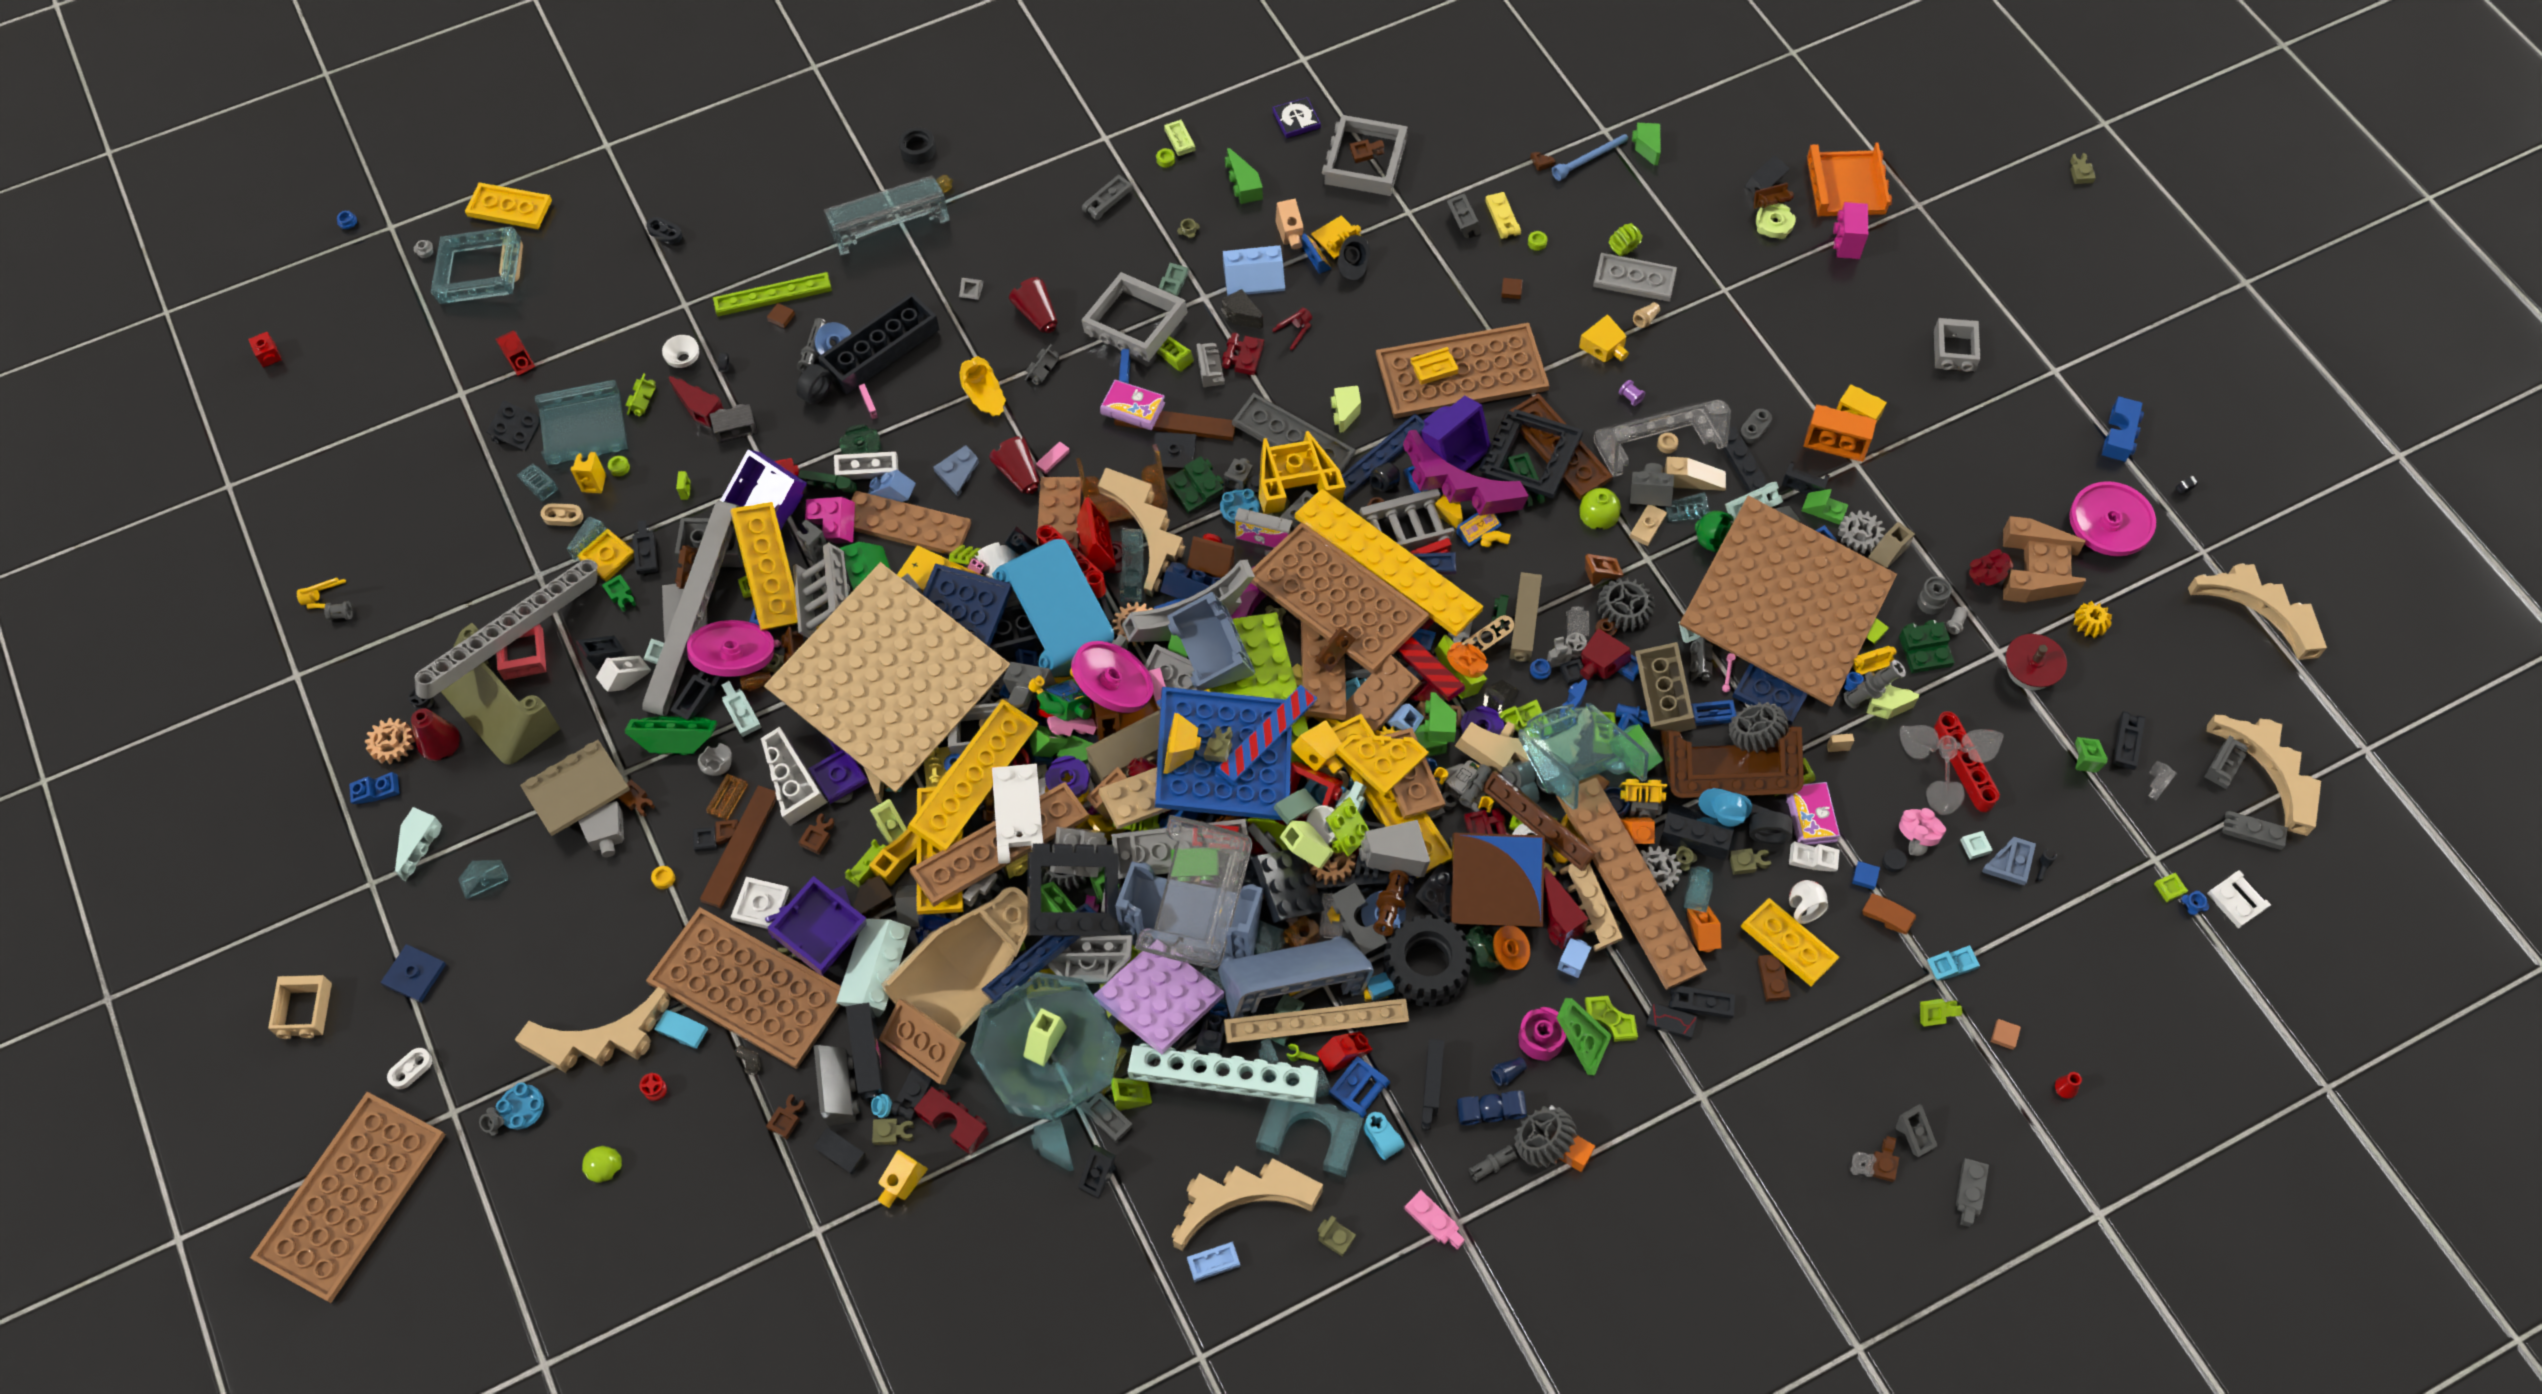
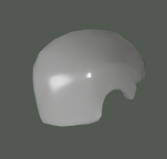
[698,743,732,776]

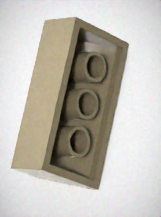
[1635,642,1696,732]
[1086,710,1160,785]

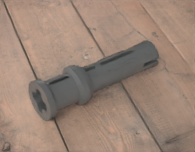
[797,318,827,372]

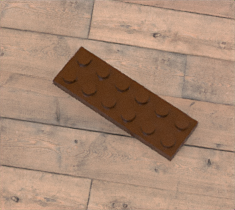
[1509,393,1613,500]

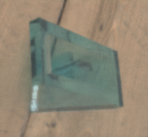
[458,860,509,899]

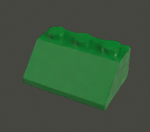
[840,542,891,591]

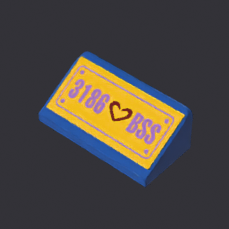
[1302,233,1331,274]
[1456,512,1501,547]

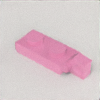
[1404,1190,1465,1250]

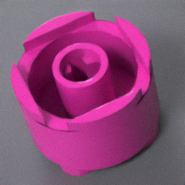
[1518,1007,1566,1061]

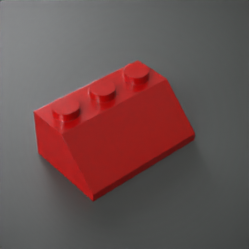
[1076,497,1116,572]

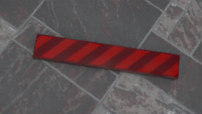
[1396,636,1465,702]

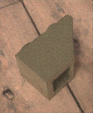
[1868,522,1915,568]

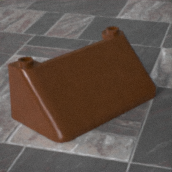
[1661,726,1804,798]

